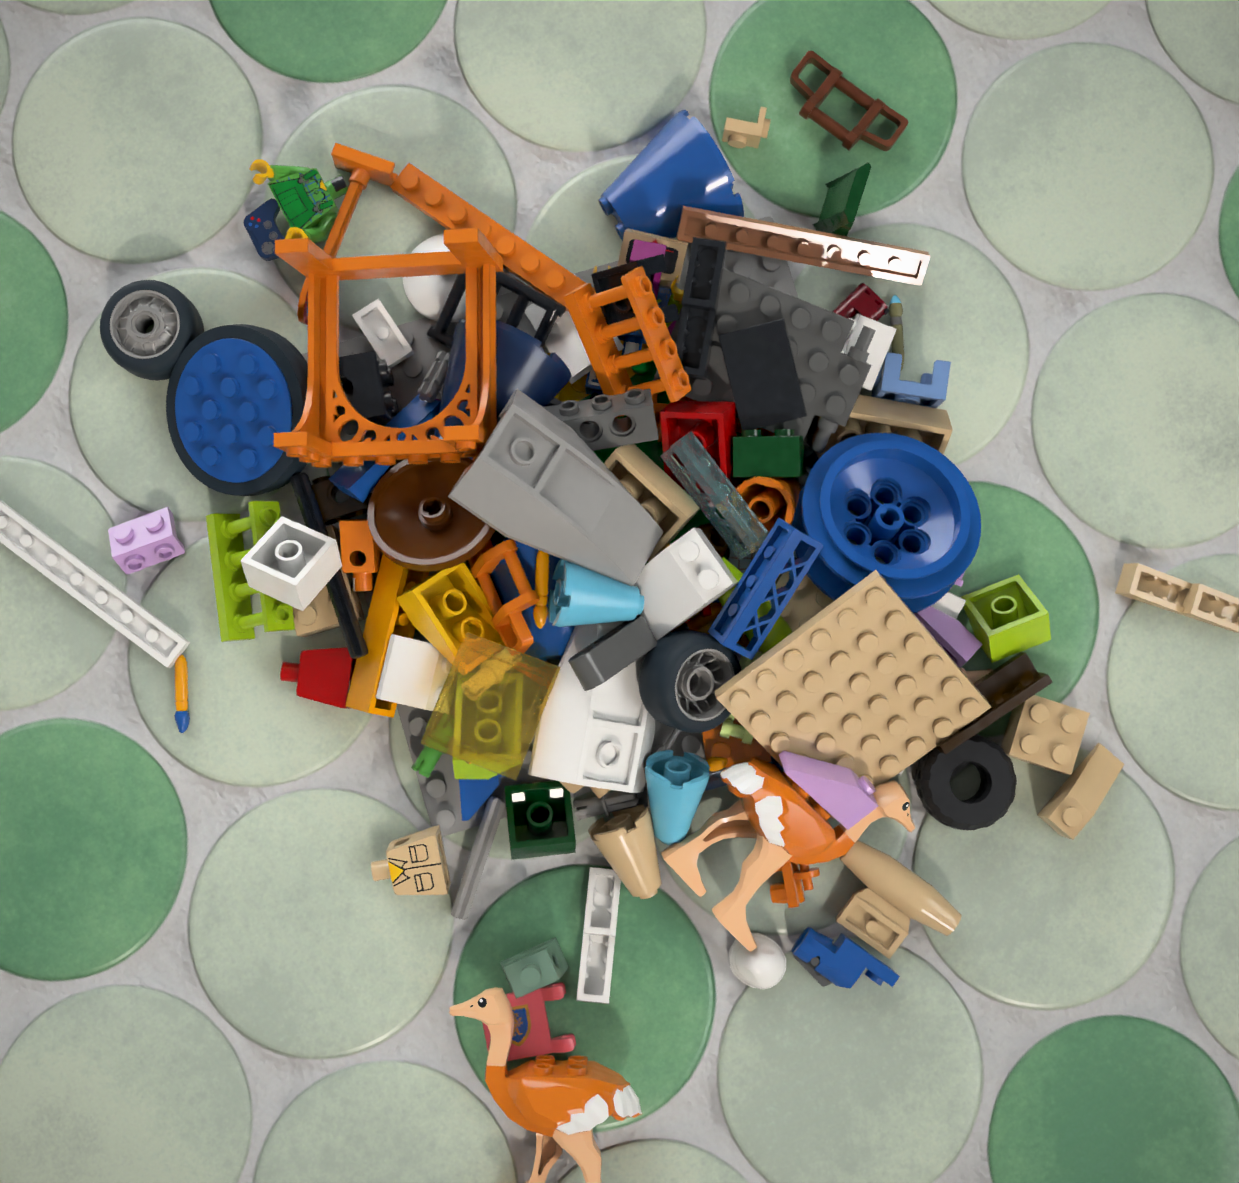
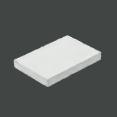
[524,274,624,384]

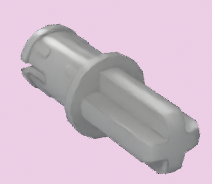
[573,791,638,821]

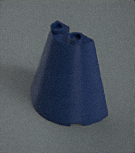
[434,318,572,460]

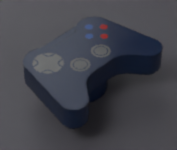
[243,198,285,261]

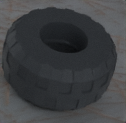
[915,734,1017,831]

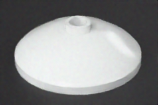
[403,233,466,322]

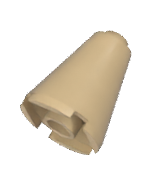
[588,804,662,899]

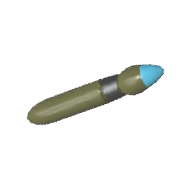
[889,295,905,371]

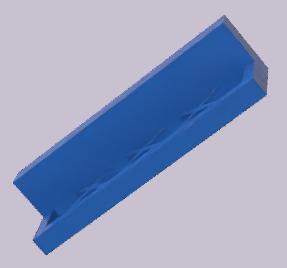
[708,518,824,660]

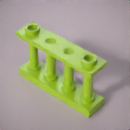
[206,501,295,642]

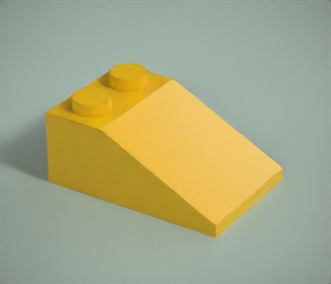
[396,562,505,676]

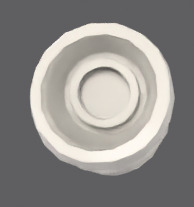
[728,933,786,989]

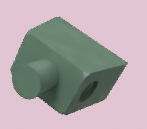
[500,937,569,998]

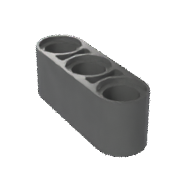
[568,614,657,691]

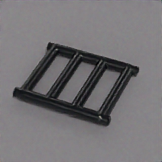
[427,272,566,349]

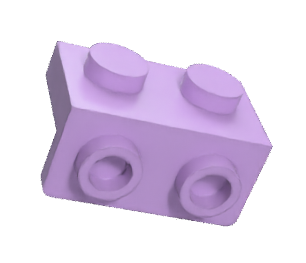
[108,507,185,574]

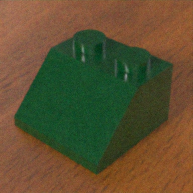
[733,429,805,477]
[504,781,576,860]

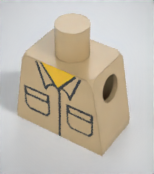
[371,825,451,895]

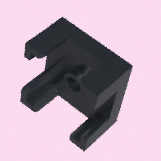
[591,254,680,335]

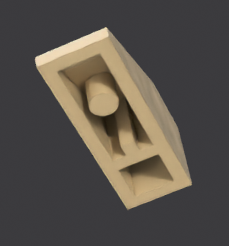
[1037,743,1124,840]

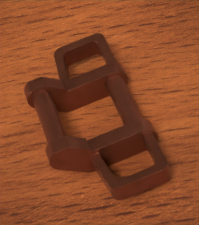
[790,51,908,151]

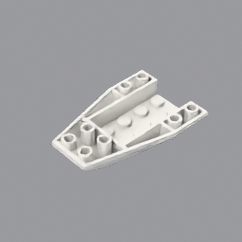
[528,621,655,793]

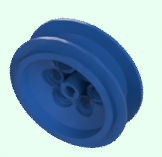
[791,433,981,614]

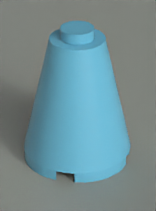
[548,559,644,627]
[644,750,710,845]

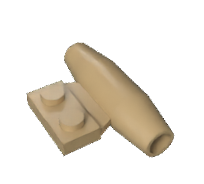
[836,840,962,959]

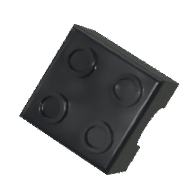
[335,351,399,435]

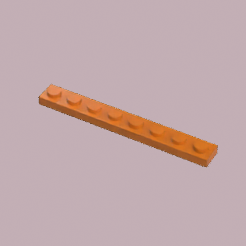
[390,163,596,313]

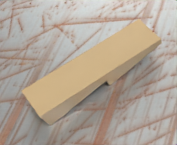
[1115,563,1239,633]

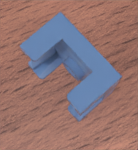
[871,352,951,408]

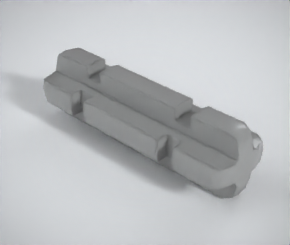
[418,350,450,403]

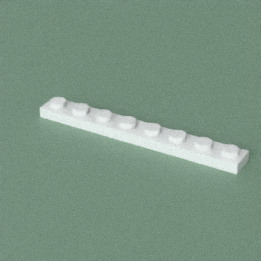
[0,500,190,668]

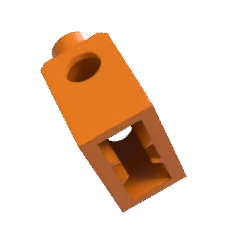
[339,519,382,591]

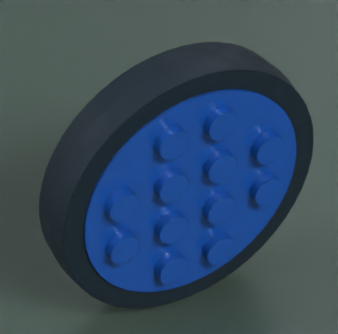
[166,324,308,496]

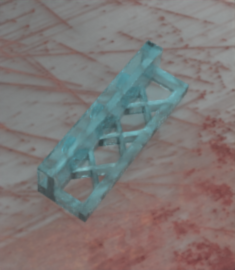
[660,431,769,560]

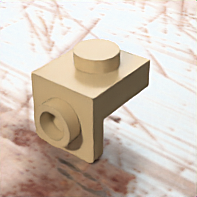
[722,107,771,148]

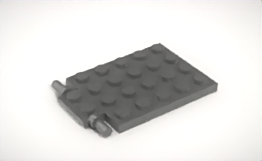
[653,268,876,453]

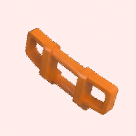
[468,539,540,656]

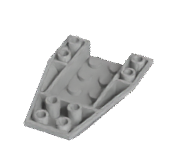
[448,389,664,586]

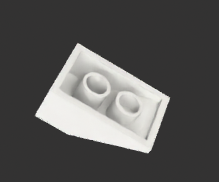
[633,528,738,640]

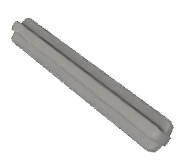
[451,795,506,920]

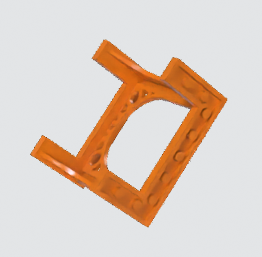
[274,228,503,468]

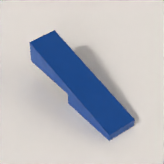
[329,394,441,503]

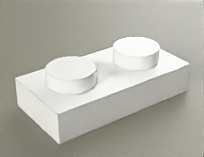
[352,298,414,368]

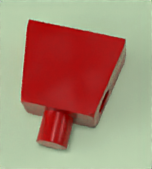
[280,647,357,709]

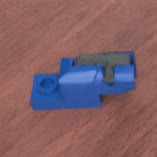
[791,927,900,989]

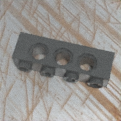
[543,389,659,451]

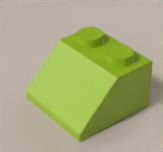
[961,574,1051,663]

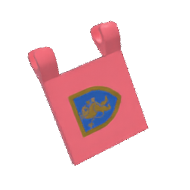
[482,982,576,1061]

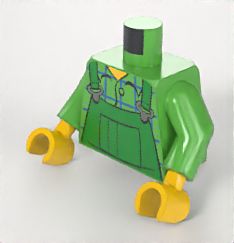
[249,159,348,243]

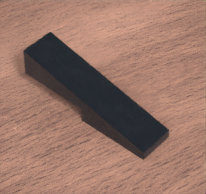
[676,237,727,380]

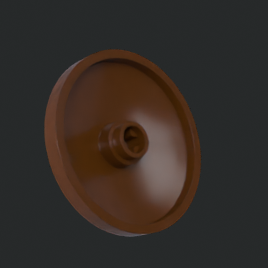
[367,457,495,571]

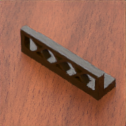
[935,652,1053,755]

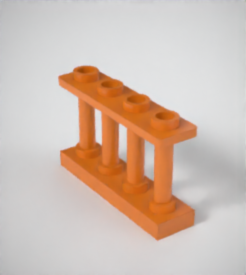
[563,266,691,418]

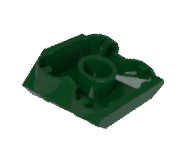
[812,162,871,236]

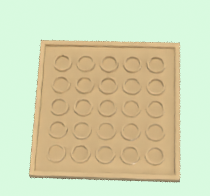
[714,570,991,820]

